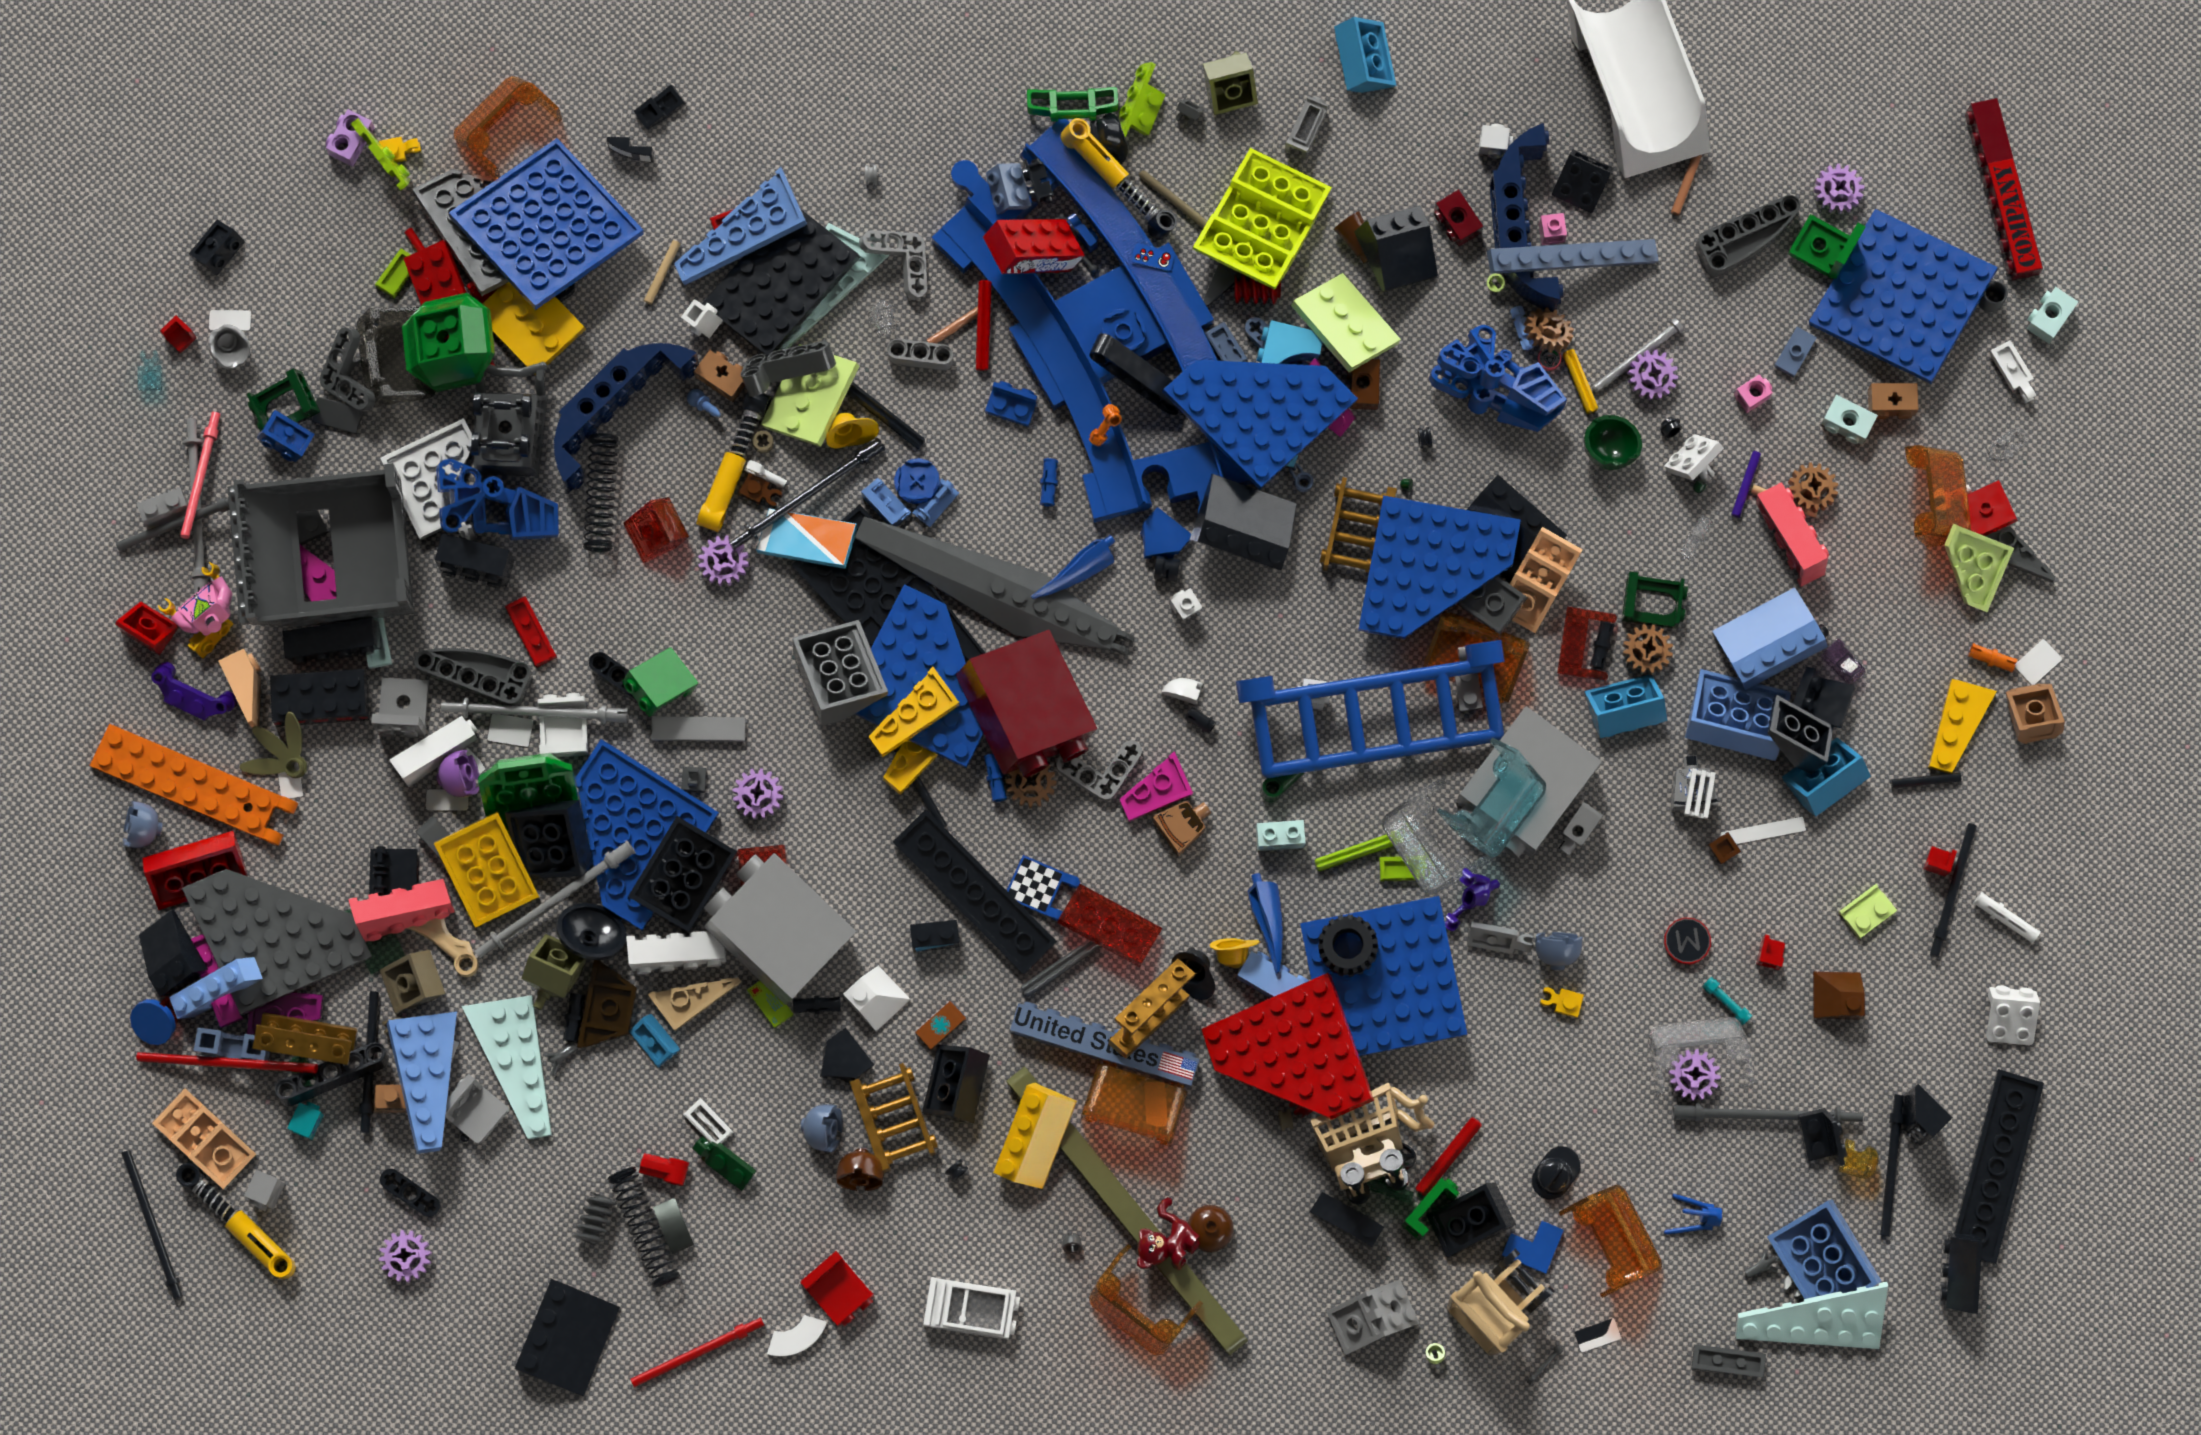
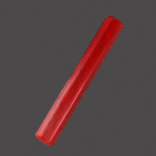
[976,280,992,371]
[1415,1117,1482,1197]

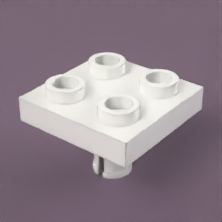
[1664,434,1724,482]

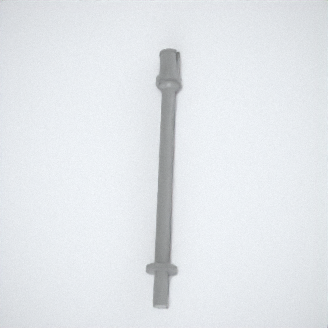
[182,418,210,594]
[441,698,628,724]
[475,841,636,958]

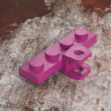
[191,934,244,1028]

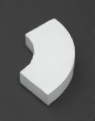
[767,1315,827,1357]

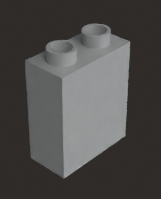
[1456,706,1602,859]
[704,853,856,1005]

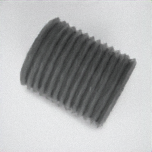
[1978,281,2008,313]

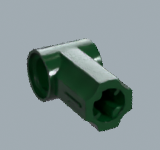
[1260,759,1305,802]

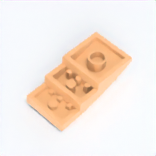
[1510,527,1582,633]
[152,1088,256,1189]

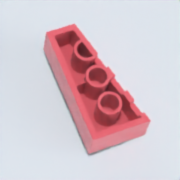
[348,879,455,942]

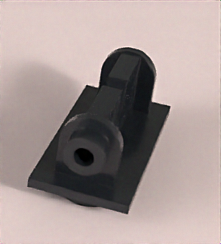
[1022,158,1054,209]

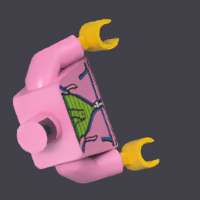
[158,562,232,636]

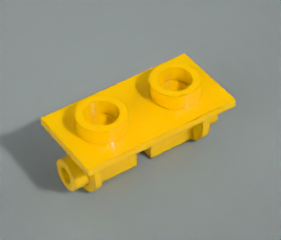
[187,619,233,659]

